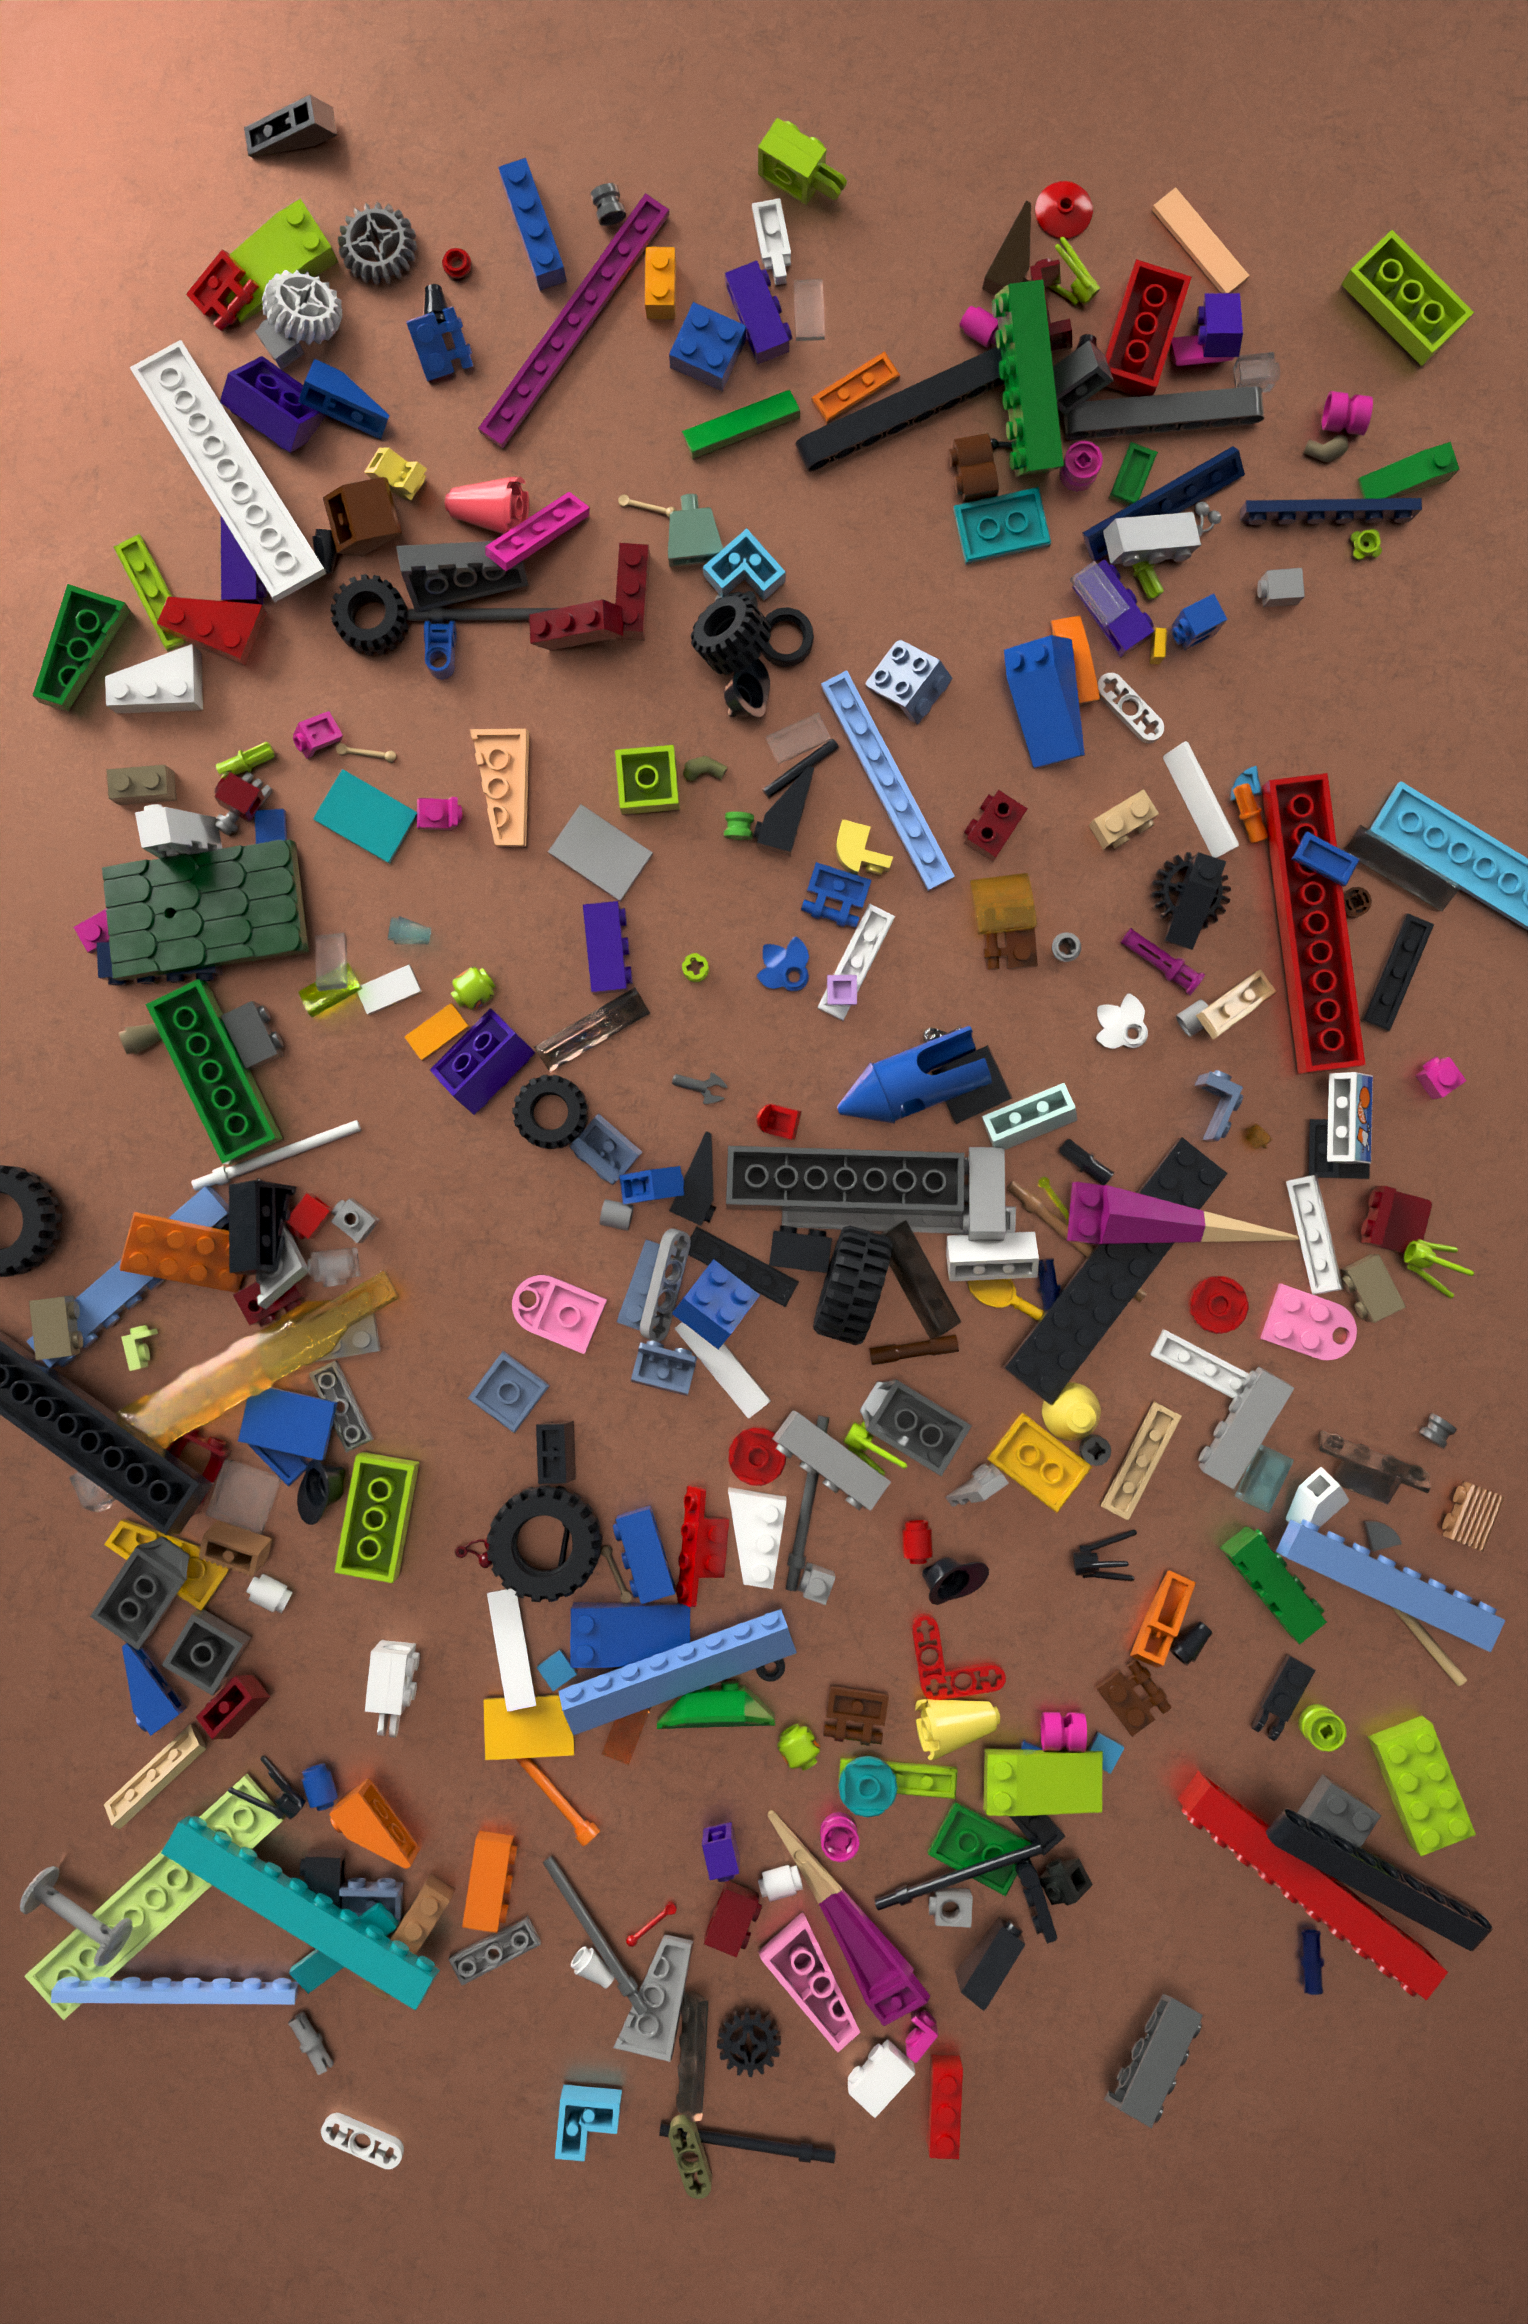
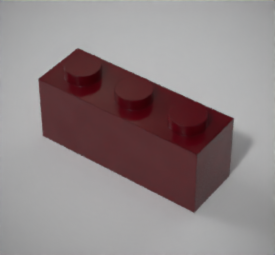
[615,543,650,641]
[529,599,623,651]

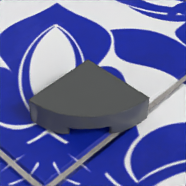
[1363,1521,1402,1551]

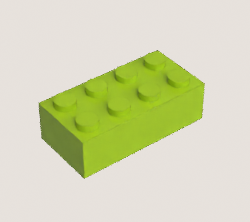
[1341,230,1474,366]
[334,1452,420,1583]
[1368,1715,1476,1856]

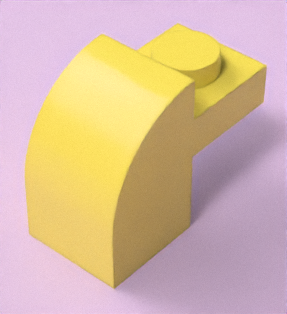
[364,448,427,501]
[836,819,893,875]

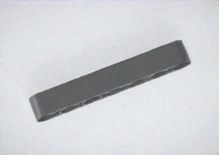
[1063,386,1265,440]

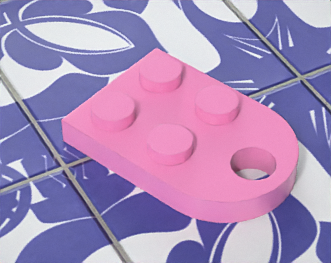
[512,1275,607,1354]
[1260,1284,1357,1360]

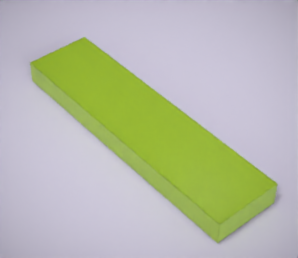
[114,534,187,652]
[838,1757,958,1799]

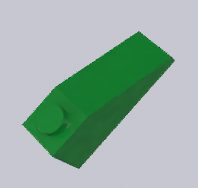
[1358,442,1460,499]

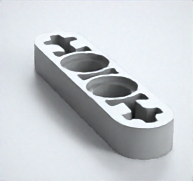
[640,1228,691,1342]

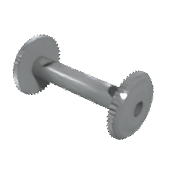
[20,1866,133,1966]

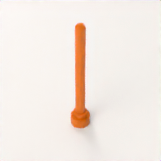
[516,1758,600,1847]

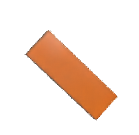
[811,351,900,425]

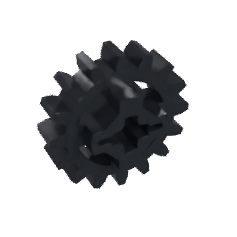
[717,2008,781,2077]

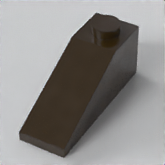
[982,201,1031,295]

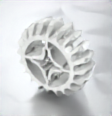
[262,269,343,345]

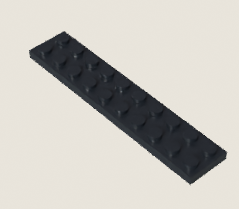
[1003,1137,1228,1404]

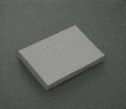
[548,804,653,902]

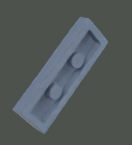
[617,1239,672,1330]

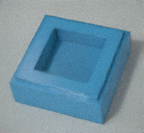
[536,1649,578,1691]
[1087,1731,1124,1774]

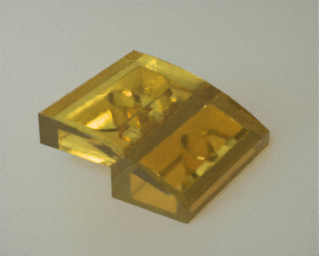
[970,873,1037,935]

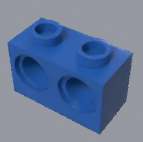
[1171,594,1228,650]
[619,1166,684,1204]

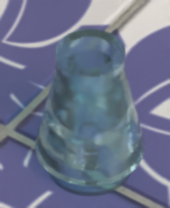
[387,916,432,945]

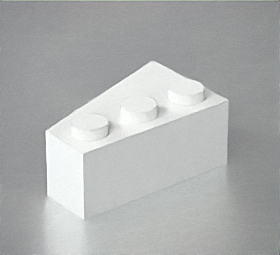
[105,644,203,713]
[728,1487,787,1589]

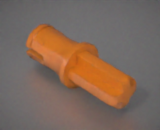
[1233,783,1268,843]

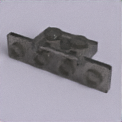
[1318,1431,1431,1505]

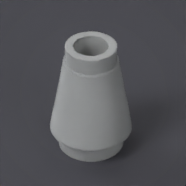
[1052,932,1081,962]

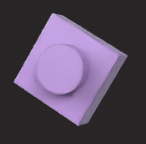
[827,975,857,1005]

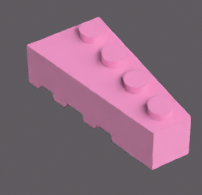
[758,1911,860,2052]

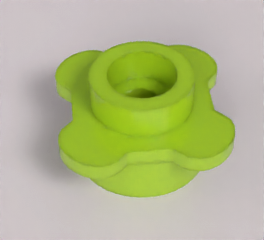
[1350,529,1382,560]

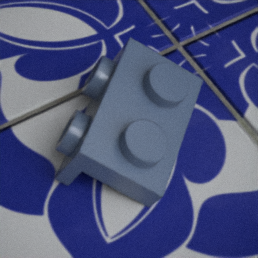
[569,1114,642,1185]
[631,1341,697,1396]
[339,1877,403,1922]

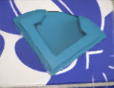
[1231,766,1262,801]

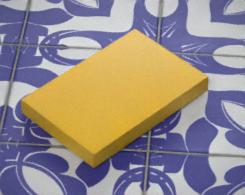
[987,1412,1092,1513]
[484,1695,574,1760]

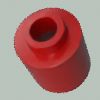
[902,1520,933,1564]

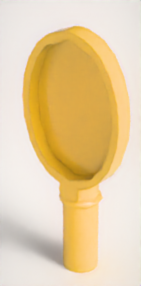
[967,1279,1044,1321]

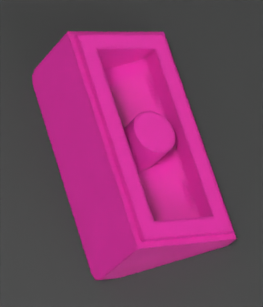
[1170,335,1234,366]

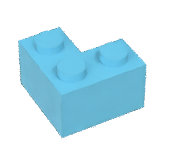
[703,528,786,601]
[555,2085,622,2161]

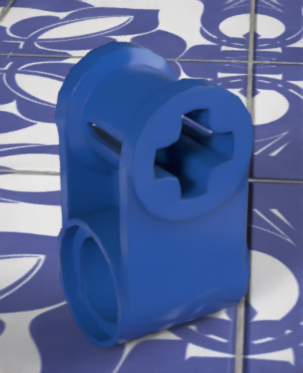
[424,621,457,680]

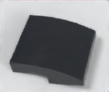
[931,1045,1013,1124]
[1309,1119,1370,1179]

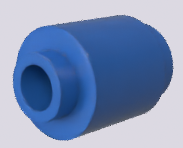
[302,1763,338,1811]

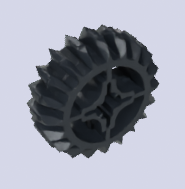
[1151,852,1231,930]

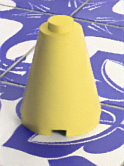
[1042,1382,1101,1441]
[915,1699,1000,1760]

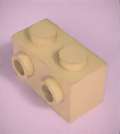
[1089,789,1159,850]

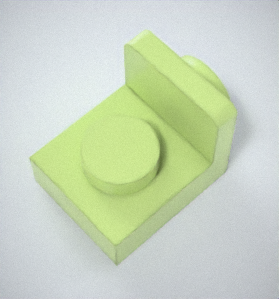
[121,1325,158,1371]

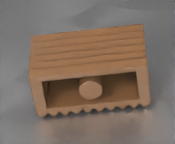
[1442,1481,1505,1552]
[199,1520,272,1577]

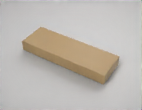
[1196,969,1277,1039]

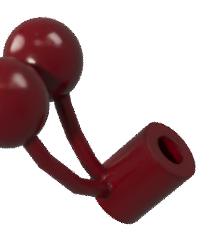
[454,1538,492,1568]

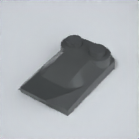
[860,1379,972,1476]
[90,1536,190,1650]

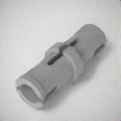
[288,2012,334,2075]

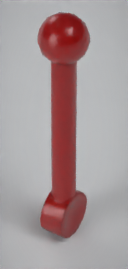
[626,1902,677,1947]

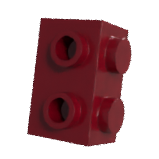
[964,789,1028,862]
[233,1281,307,1327]
[195,1675,270,1740]
[704,1881,762,1958]

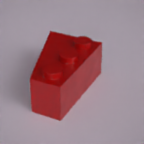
[157,596,267,666]

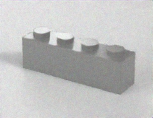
[1198,1366,1294,1489]
[772,1410,891,1511]

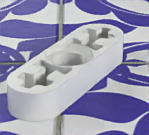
[1097,673,1164,743]
[321,2113,404,2169]

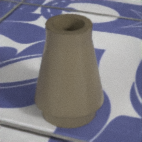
[119,1024,162,1055]

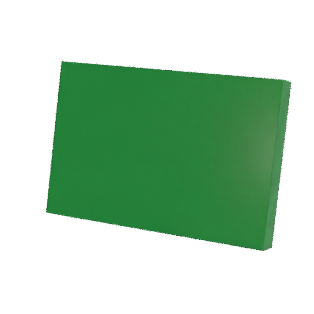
[927,1800,1032,1896]

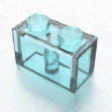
[1235,1444,1294,1513]

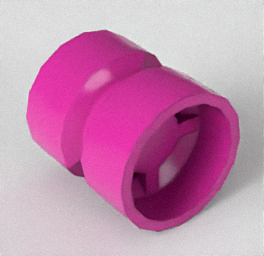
[1322,391,1373,436]
[1059,441,1103,492]
[1041,1712,1087,1752]
[820,1812,860,1862]

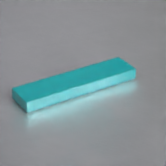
[289,1901,399,1994]

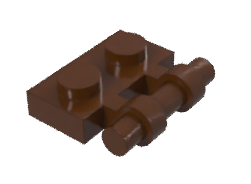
[982,908,1038,970]
[1096,1659,1172,1737]
[823,1686,889,1746]

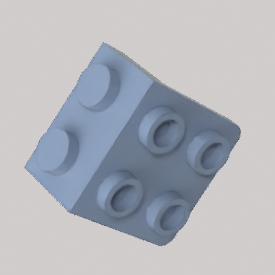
[866,640,953,724]
[1194,1070,1243,1142]

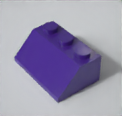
[220,356,327,453]
[430,1008,536,1115]

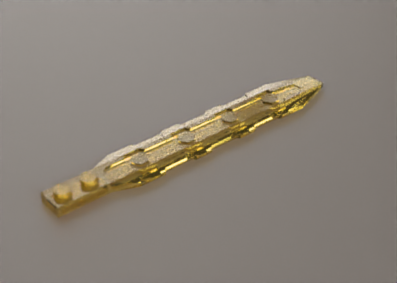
[116,1271,400,1449]

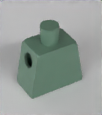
[668,494,723,567]

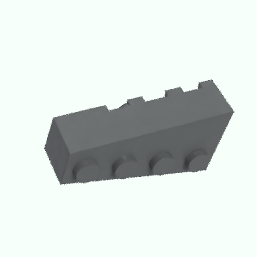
[396,541,529,613]
[1104,1994,1203,2128]

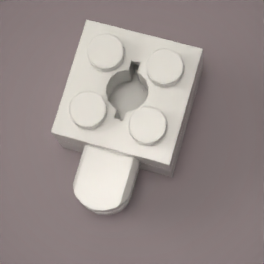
[365,1640,420,1738]

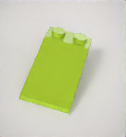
[226,198,338,323]
[983,1749,1103,1816]

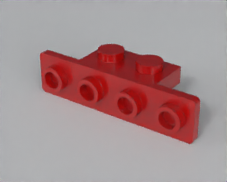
[676,1486,729,1607]

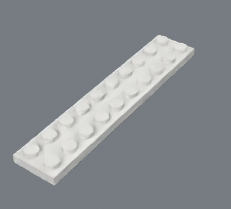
[130,340,326,602]

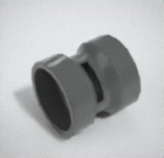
[590,183,626,226]

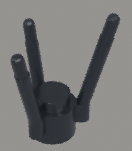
[1073,1530,1137,1581]
[228,1756,306,1819]

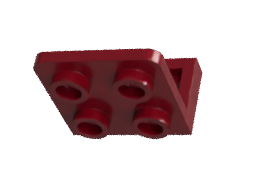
[1361,1186,1432,1254]

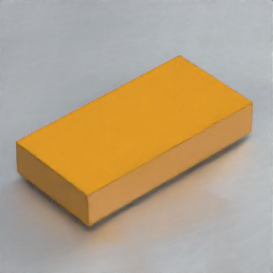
[405,1003,469,1061]

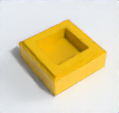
[1149,628,1167,664]

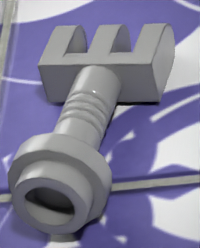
[215,772,272,836]

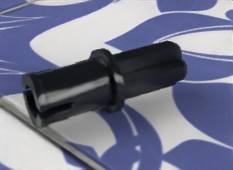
[1059,1139,1114,1185]

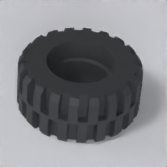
[0,1165,62,1277]
[813,1226,893,1345]
[487,1485,602,1603]

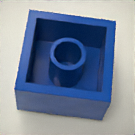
[669,302,747,392]
[672,1259,760,1350]

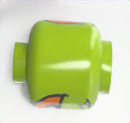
[451,967,496,1010]
[777,1724,821,1771]

